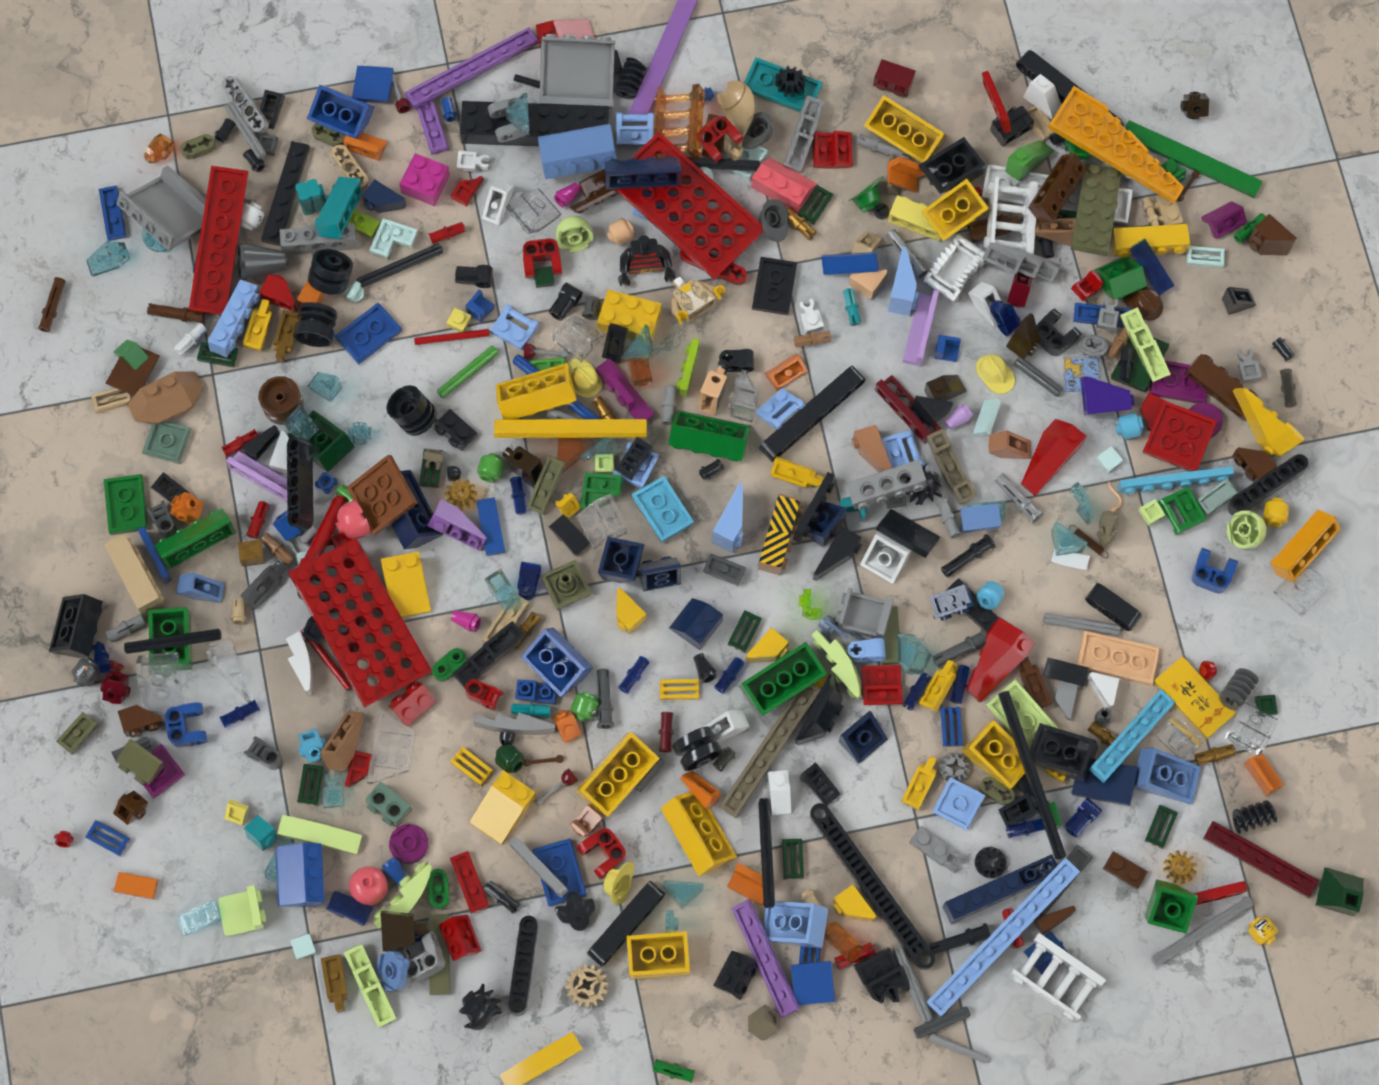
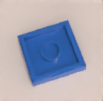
[352,65,394,103]
[791,961,835,1005]

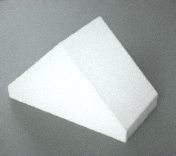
[1087,672,1119,710]

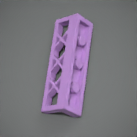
[903,290,939,367]
[226,451,287,502]

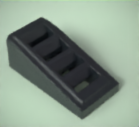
[257,90,285,130]
[242,425,280,461]
[615,437,653,480]
[151,472,191,503]
[800,762,841,806]

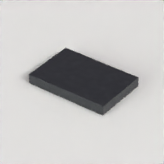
[752,257,797,316]
[876,509,940,558]

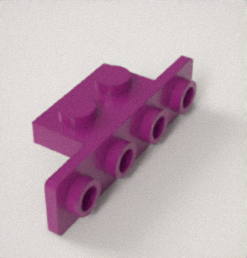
[596,359,654,421]

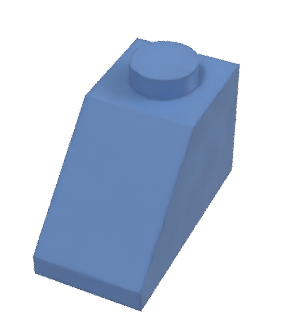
[176,573,224,603]

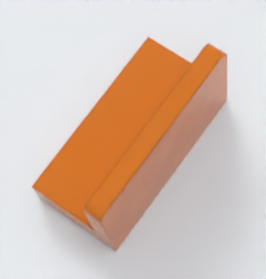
[343,133,387,161]
[887,156,925,192]
[1244,752,1284,796]
[727,863,764,905]

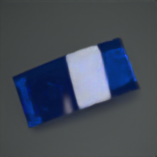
[326,891,373,926]

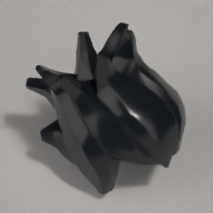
[904,463,942,505]
[459,984,502,1030]

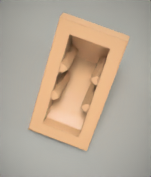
[849,269,887,300]

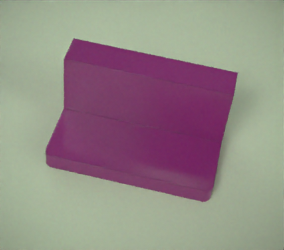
[1201,201,1247,239]

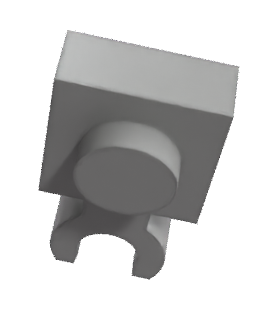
[1096,297,1119,331]
[1238,349,1262,383]

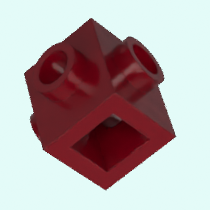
[100,671,131,704]

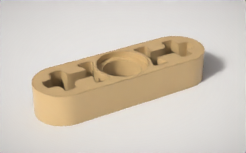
[331,145,369,191]

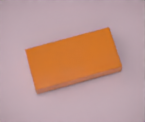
[114,872,158,900]

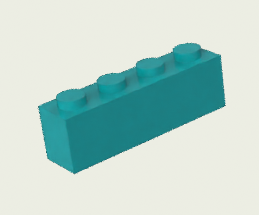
[315,177,362,239]

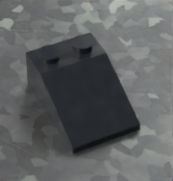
[919,137,986,194]
[1030,723,1098,783]

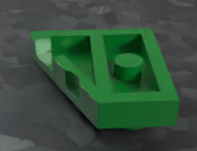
[580,473,623,510]

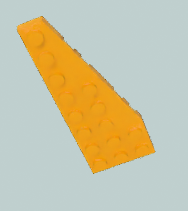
[1048,86,1184,204]

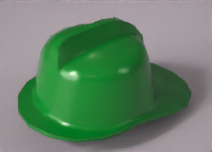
[848,176,884,212]

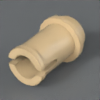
[231,599,246,625]
[800,889,821,906]

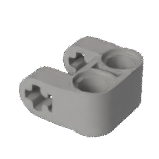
[487,98,529,142]
[396,931,445,981]

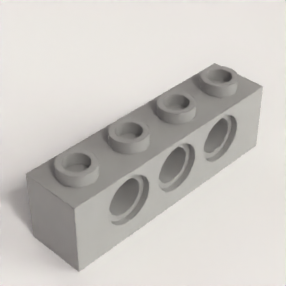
[280,223,358,255]
[846,460,928,510]

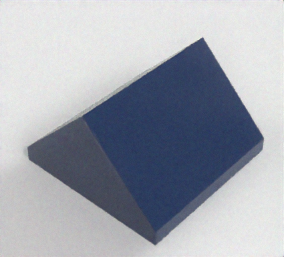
[808,502,847,547]
[839,710,888,764]

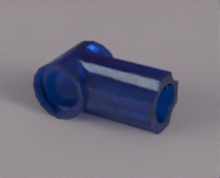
[1064,797,1103,838]

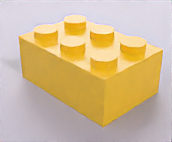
[597,289,662,345]
[627,931,690,980]

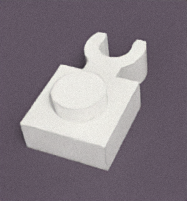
[457,151,489,172]
[800,299,824,333]

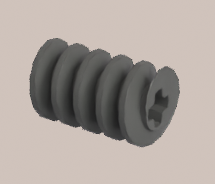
[1219,668,1259,711]

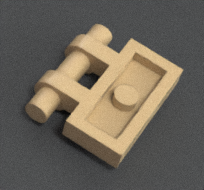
[1143,196,1184,226]

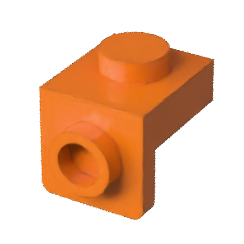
[552,710,582,743]

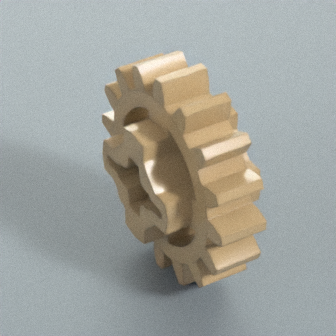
[565,964,609,1009]

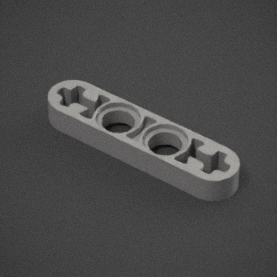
[222,76,269,134]
[508,836,568,898]

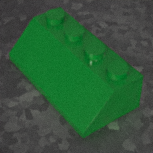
[668,410,751,461]
[154,508,236,570]
[739,642,827,716]

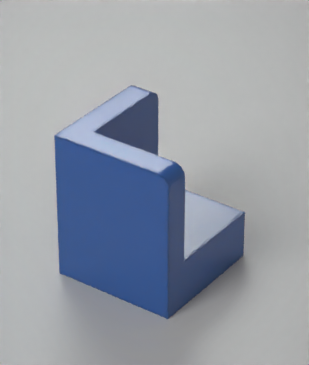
[465,289,494,323]
[935,335,961,362]
[273,510,303,541]

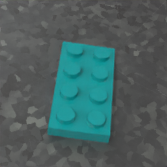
[744,57,823,112]

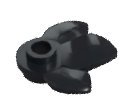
[555,891,595,931]

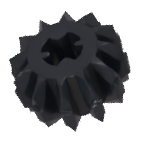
[775,65,806,97]

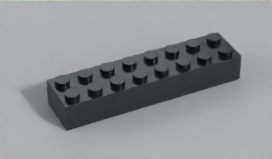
[460,101,609,147]

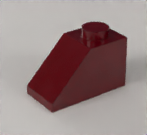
[1007,272,1033,307]

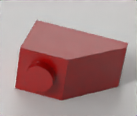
[259,274,297,313]

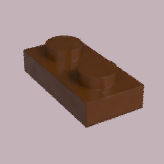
[1103,851,1148,889]

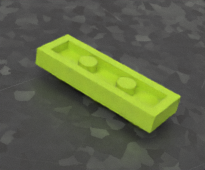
[677,338,700,397]

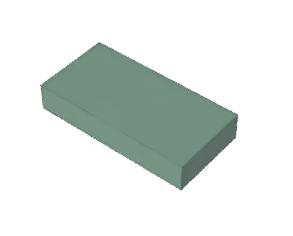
[1196,477,1239,516]

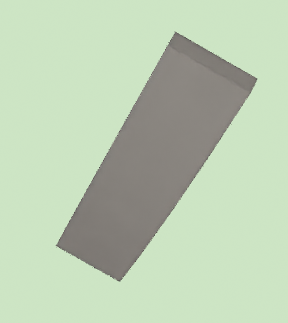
[784,95,824,172]
[982,243,1061,283]
[474,713,556,735]

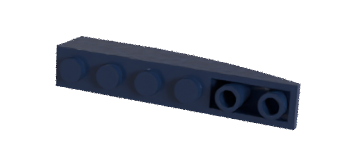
[942,854,1058,924]

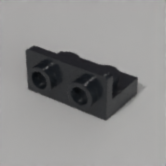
[434,409,478,451]

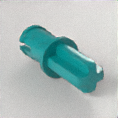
[843,288,862,326]
[511,702,550,718]

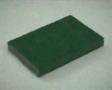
[1111,338,1169,393]

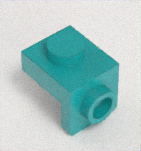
[839,497,868,521]

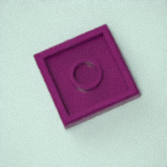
[143,744,185,799]

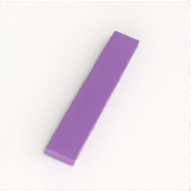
[732,899,800,1018]

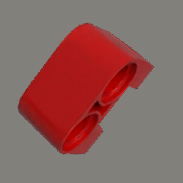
[697,116,744,163]
[523,238,562,278]
[576,828,626,880]

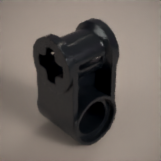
[718,349,754,373]

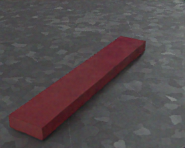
[1203,821,1319,898]

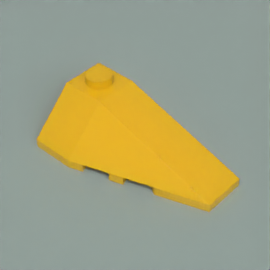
[1233,388,1304,456]

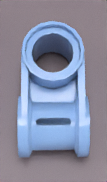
[847,638,886,663]

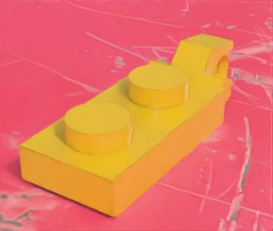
[242,299,272,351]
[770,456,825,488]
[919,660,959,712]
[901,756,937,811]

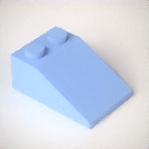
[888,247,919,316]
[712,483,744,553]
[763,901,828,948]

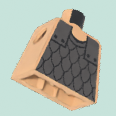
[698,367,727,416]

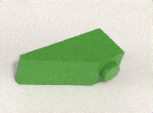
[1005,140,1054,181]

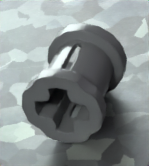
[582,296,601,320]

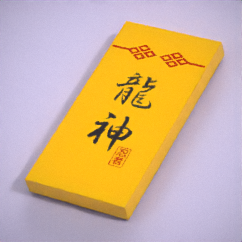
[1154,656,1236,739]

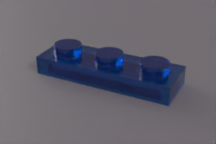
[1128,238,1174,295]

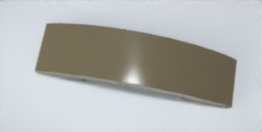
[926,428,977,505]

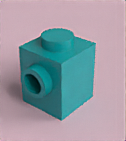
[244,815,277,851]

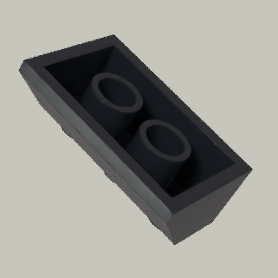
[49,594,103,658]

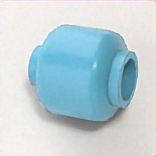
[1115,413,1145,440]
[976,581,1004,610]

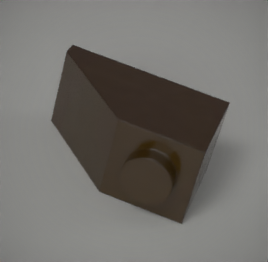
[1006,313,1040,360]
[924,375,966,401]

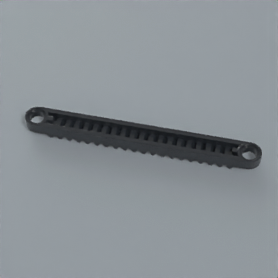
[810,803,935,970]

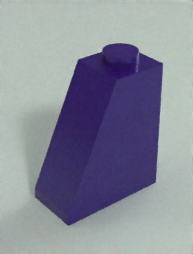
[1080,376,1134,415]

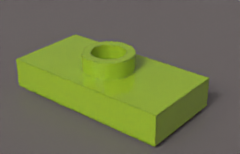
[348,209,381,239]

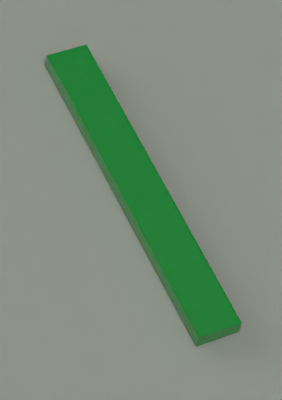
[1125,120,1262,198]

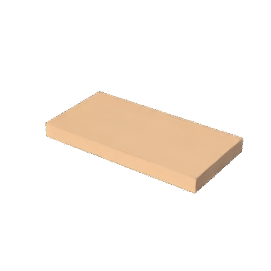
[1077,630,1160,686]

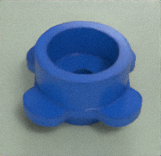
[315,472,338,494]

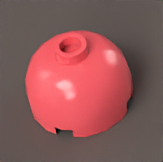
[335,500,371,539]
[349,866,389,907]

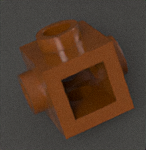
[113,790,148,825]

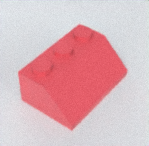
[751,157,817,214]

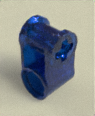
[990,300,1021,337]
[517,561,541,600]

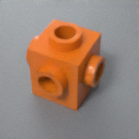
[170,492,204,524]

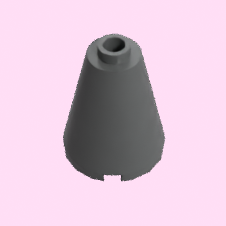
[237,243,289,280]

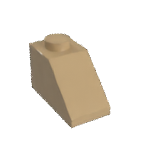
[851,231,882,253]

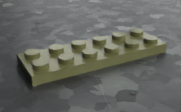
[1070,163,1121,257]

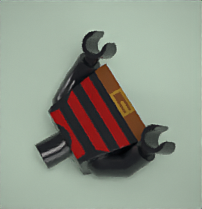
[618,235,675,286]

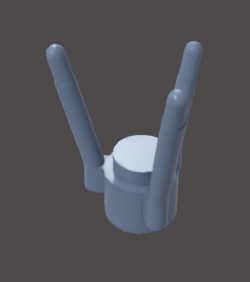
[818,615,866,643]

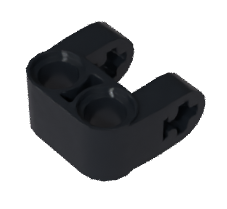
[1037,308,1082,356]

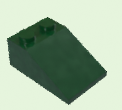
[287,410,355,472]

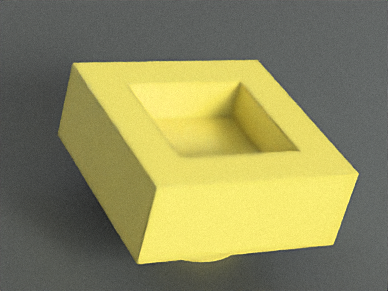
[446,308,472,332]
[224,799,249,826]

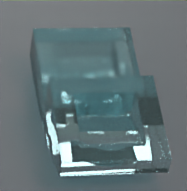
[1070,482,1093,525]

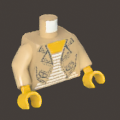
[671,276,727,324]

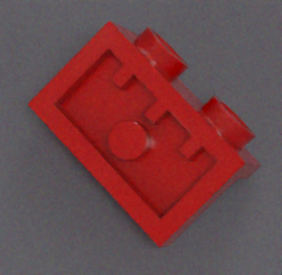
[439,914,482,961]

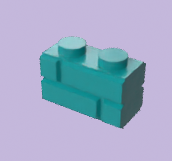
[295,179,326,216]

